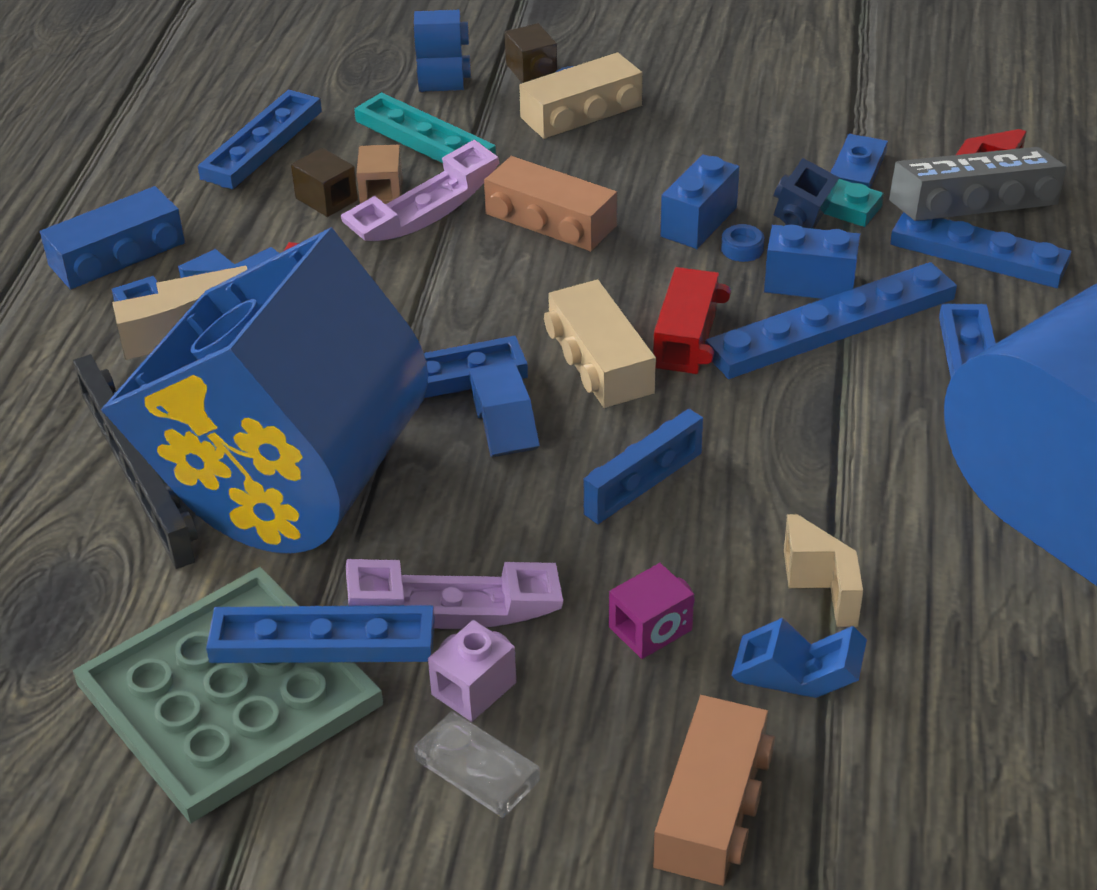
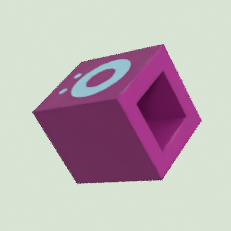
[609,563,695,659]

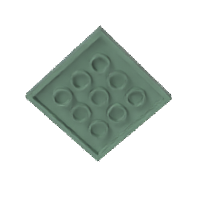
[73,567,383,824]

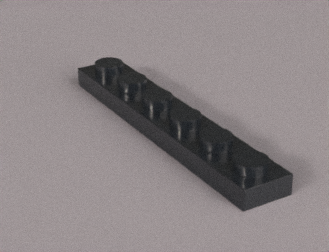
[73,354,198,569]

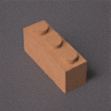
[484,156,617,251]
[653,695,775,886]

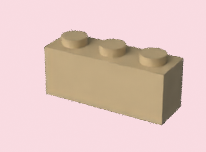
[519,52,643,139]
[544,279,656,408]

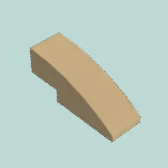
[112,266,248,360]

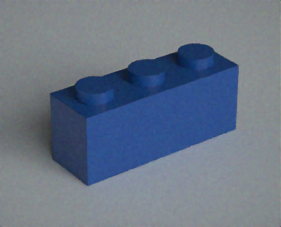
[40,186,185,290]

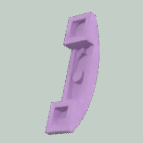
[341,140,499,241]
[346,559,563,629]

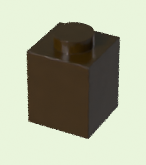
[505,23,557,83]
[291,148,358,217]

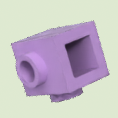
[428,620,516,722]

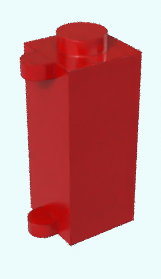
[653,267,731,374]

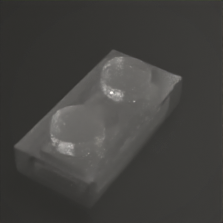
[414,711,540,818]

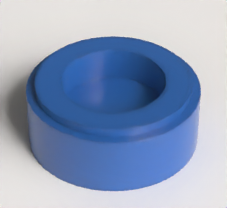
[721,224,764,262]

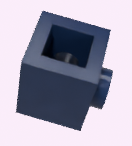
[773,158,840,229]

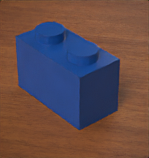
[660,154,740,249]
[764,225,860,299]

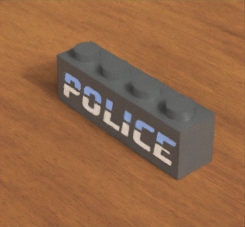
[889,147,1067,221]

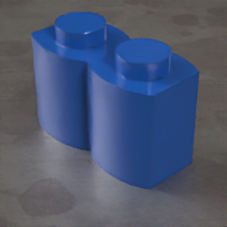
[414,10,471,92]

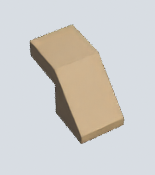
[784,514,863,627]

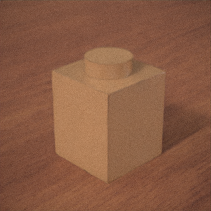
[357,145,403,204]

